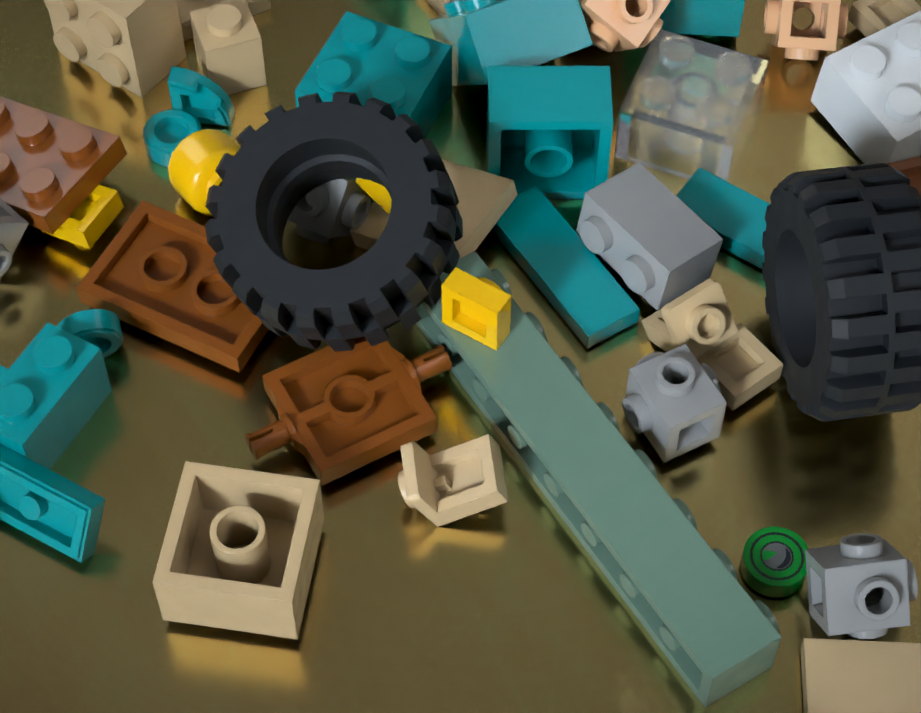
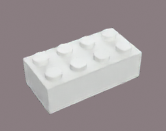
[810,11,921,164]

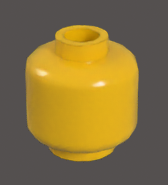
[168,129,241,217]

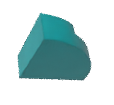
[167,66,235,126]

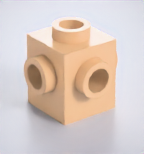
[579,0,670,52]
[763,0,848,60]

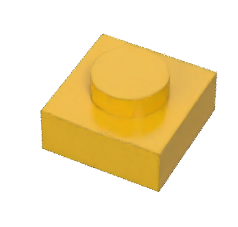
[41,185,124,249]
[441,267,512,351]

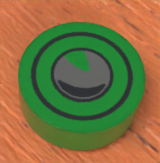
[740,526,808,597]

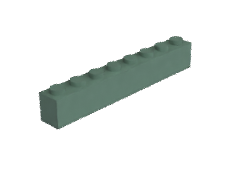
[416,251,782,708]

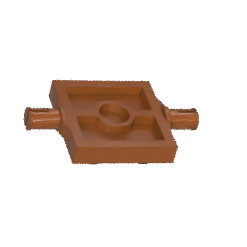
[244,337,452,486]

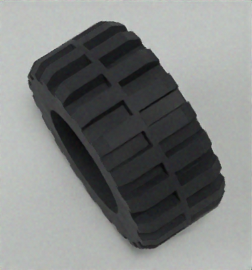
[205,92,463,351]
[762,163,921,421]

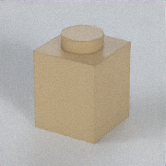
[189,0,267,95]

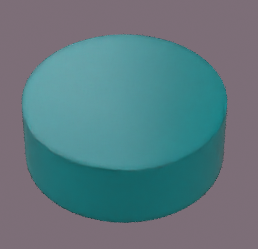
[143,109,201,167]
[57,309,123,358]

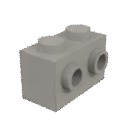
[576,162,723,311]

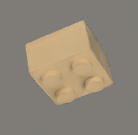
[44,0,187,98]
[152,461,324,640]

